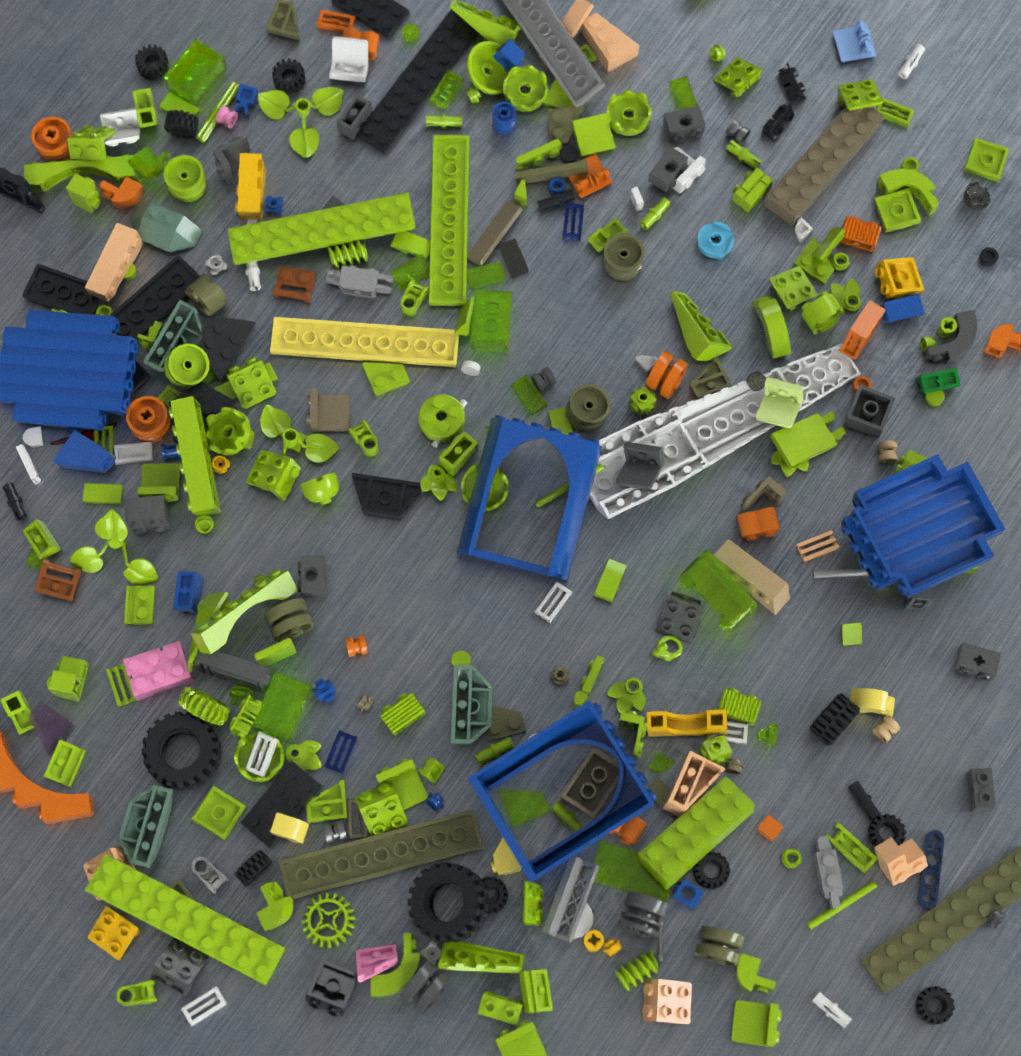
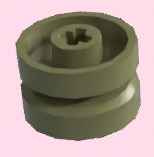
[603,233,644,281]
[565,384,611,432]
[264,598,314,642]
[694,926,745,966]

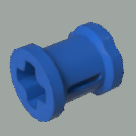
[161,442,181,461]

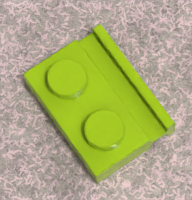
[124,585,156,625]
[43,739,86,788]
[519,969,553,1014]

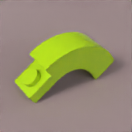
[876,169,939,216]
[752,296,791,359]
[371,932,421,997]

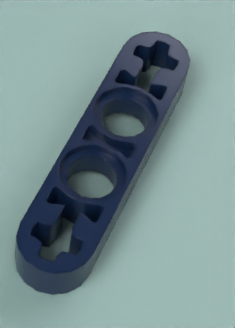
[918,830,944,909]

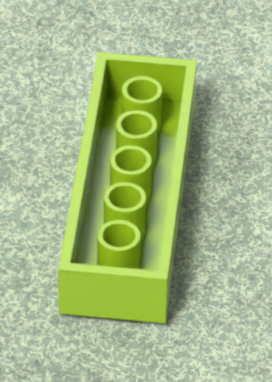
[169,396,221,517]
[639,776,755,890]

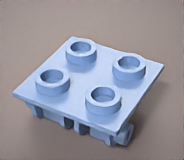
[833,20,876,63]

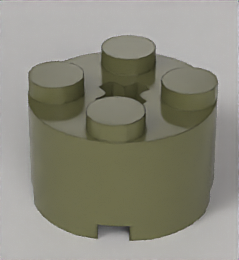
[184,273,228,317]

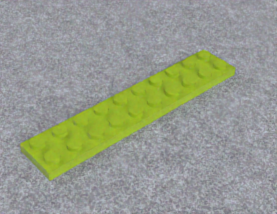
[429,135,470,306]
[228,192,416,266]
[85,854,285,985]

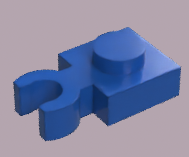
[234,84,259,117]

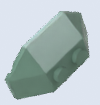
[130,202,203,253]
[143,300,204,372]
[451,665,493,744]
[118,785,173,868]

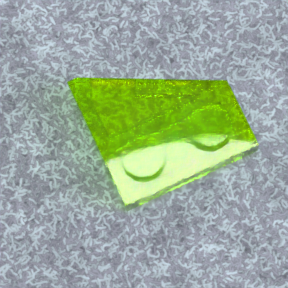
[499,790,551,827]

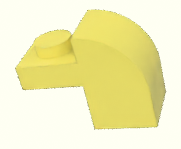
[850,688,895,717]
[270,813,309,844]

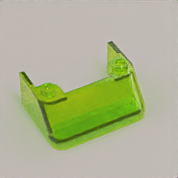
[678,549,758,639]

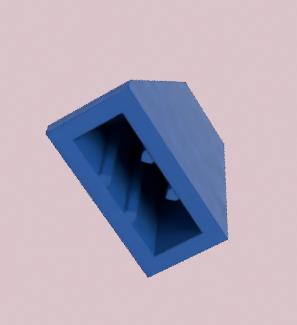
[53,430,116,473]

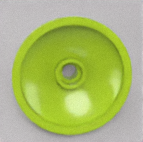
[466,41,510,95]

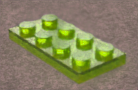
[594,841,672,903]

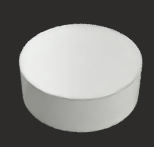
[461,360,481,376]

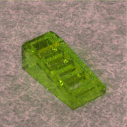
[430,69,464,109]

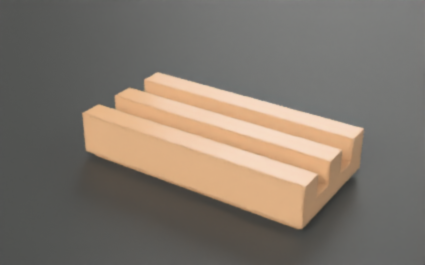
[796,530,840,563]

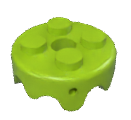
[503,65,548,112]
[606,90,652,136]
[418,394,466,443]
[206,407,251,456]
[461,464,509,511]
[234,731,285,783]

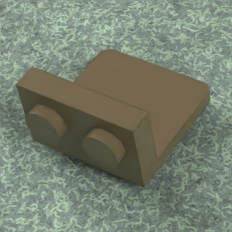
[306,388,350,432]
[740,476,787,513]

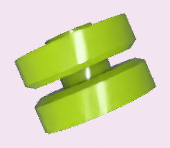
[163,155,207,203]
[163,343,210,387]

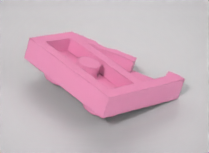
[356,944,398,982]

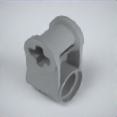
[191,857,229,894]

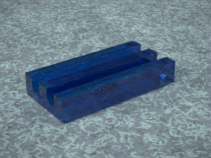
[563,203,584,240]
[324,730,358,774]

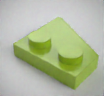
[793,237,835,286]
[362,362,410,396]
[306,780,348,823]

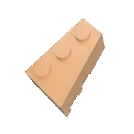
[580,12,639,72]
[662,751,726,817]

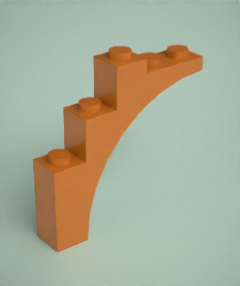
[0,731,94,824]

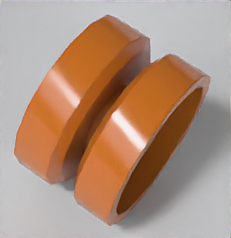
[31,116,73,162]
[645,351,688,399]
[126,396,171,443]

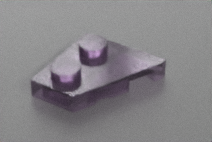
[28,700,73,755]

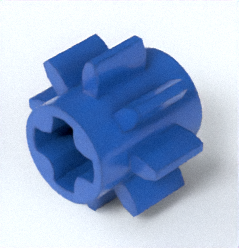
[312,678,337,703]

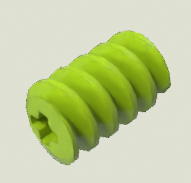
[328,240,368,269]
[613,949,659,991]

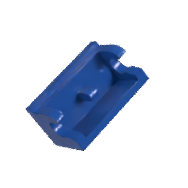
[880,294,925,323]
[173,571,204,615]

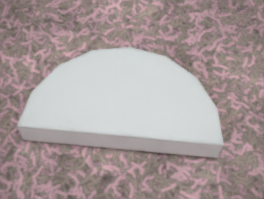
[573,903,593,939]

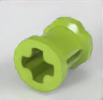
[937,317,957,339]

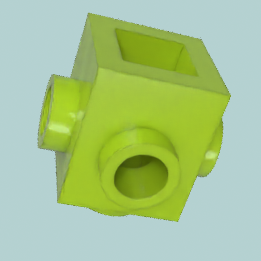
[629,386,657,418]
[699,735,732,765]

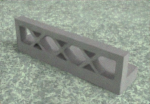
[542,856,599,943]

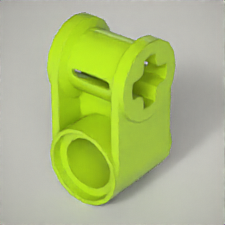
[400,279,429,317]
[348,419,379,457]
[116,980,158,1006]

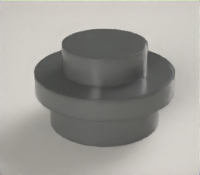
[987,910,1006,928]

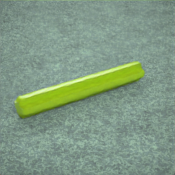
[196,82,240,143]

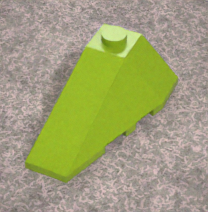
[450,0,521,45]
[670,291,733,361]
[188,592,229,673]

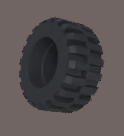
[141,711,221,791]
[407,862,489,942]

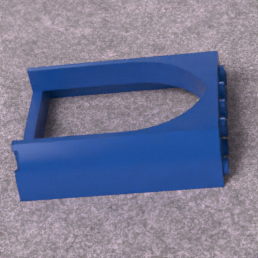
[456,415,602,581]
[468,700,657,883]

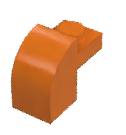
[99,177,145,210]
[983,324,1021,358]

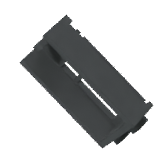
[194,650,274,694]

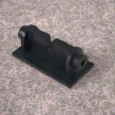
[778,62,806,102]
[762,103,795,141]

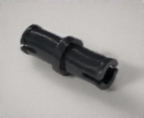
[537,189,575,212]
[2,483,27,521]
[848,780,881,821]

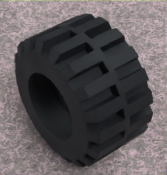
[809,693,860,746]

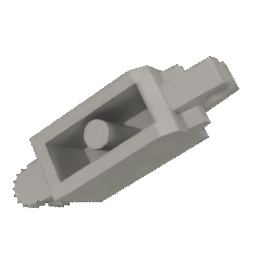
[326,265,393,299]
[813,835,844,909]

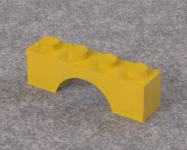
[647,709,727,737]

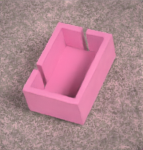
[123,641,194,701]

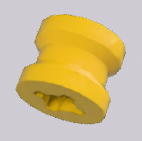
[583,930,604,952]

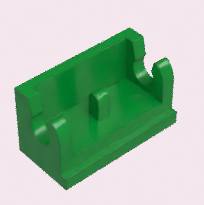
[915,367,961,394]

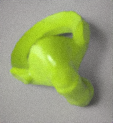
[652,635,683,662]

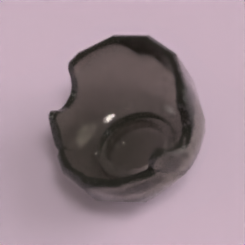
[963,182,991,211]

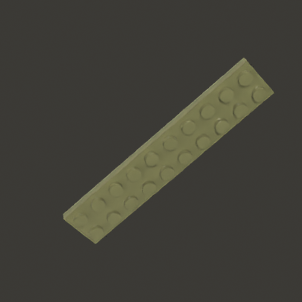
[279,809,484,900]
[860,846,1021,994]

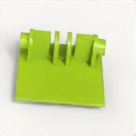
[713,57,763,98]
[769,265,818,312]
[230,695,262,738]
[522,881,544,926]

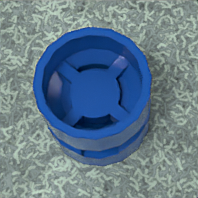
[492,102,516,135]

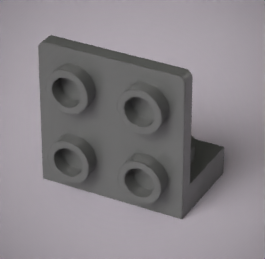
[656,589,706,642]
[150,938,209,998]

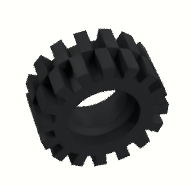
[135,44,169,80]
[272,58,306,94]
[164,110,199,138]
[868,814,906,846]
[234,850,272,887]
[693,851,730,889]
[480,876,508,914]
[915,986,955,1025]

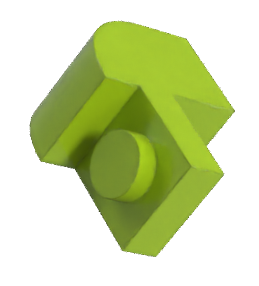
[132,88,158,128]
[0,690,38,735]
[256,881,293,931]
[735,953,776,993]

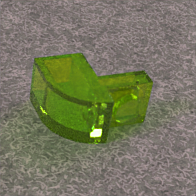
[127,145,171,179]

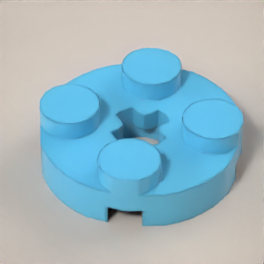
[697,222,734,259]

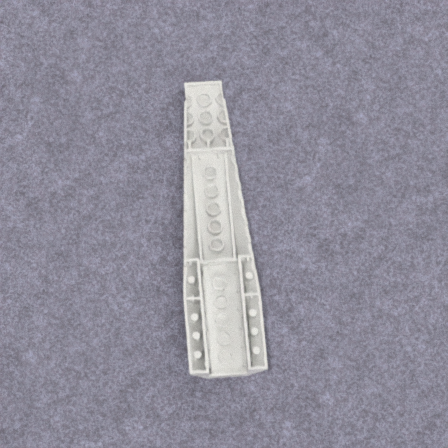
[590,343,861,519]

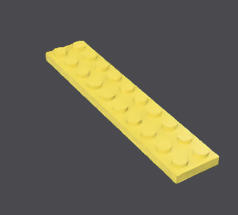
[270,317,459,367]

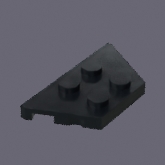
[0,168,45,213]
[197,316,256,382]
[169,382,236,443]
[352,473,422,519]

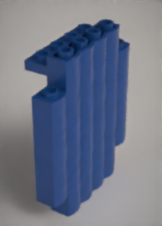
[0,310,139,431]
[840,454,1005,599]

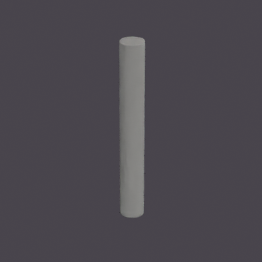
[813,568,868,579]

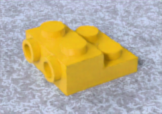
[875,257,924,299]

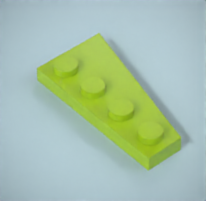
[438,941,525,974]

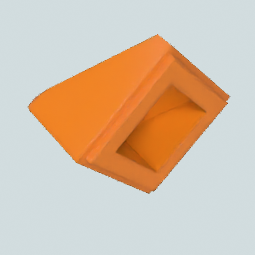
[756,814,784,843]

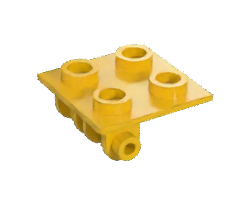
[87,905,140,961]

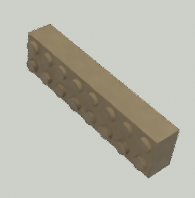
[764,107,885,227]

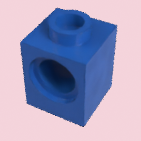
[492,39,525,72]
[672,879,705,911]

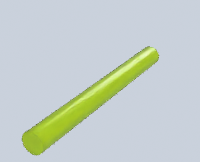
[535,463,604,508]
[806,880,877,930]

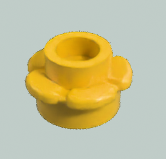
[211,456,230,474]
[603,938,622,956]

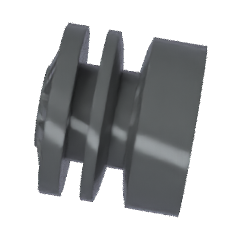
[618,891,668,939]

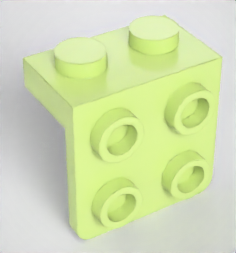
[756,377,804,428]

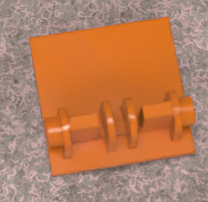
[568,154,613,199]

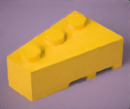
[235,153,266,220]

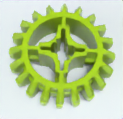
[177,686,231,726]
[301,892,356,948]

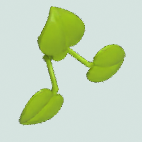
[258,87,344,158]
[260,404,339,491]
[70,508,159,585]

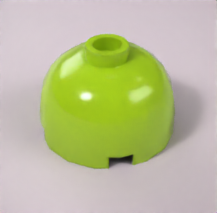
[300,472,339,506]

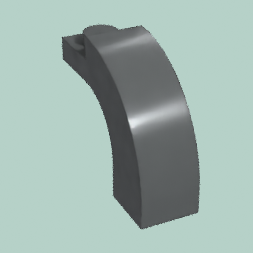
[924,310,977,365]

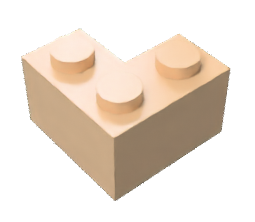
[874,837,928,886]

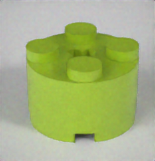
[801,291,845,334]

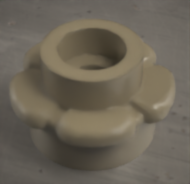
[550,666,569,685]
[356,694,373,712]
[724,758,744,774]

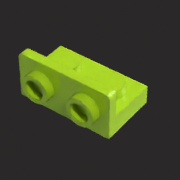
[478,990,523,1025]

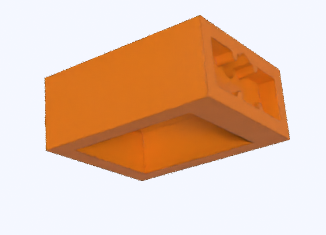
[839,300,886,360]

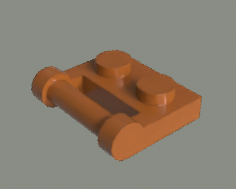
[273,266,316,303]
[34,558,82,602]

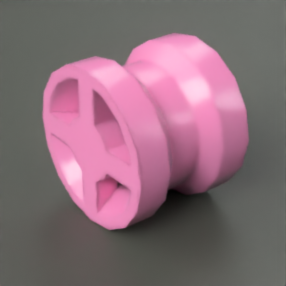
[216,106,238,129]

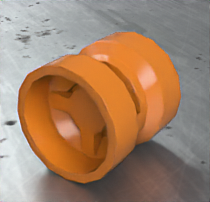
[345,634,368,657]

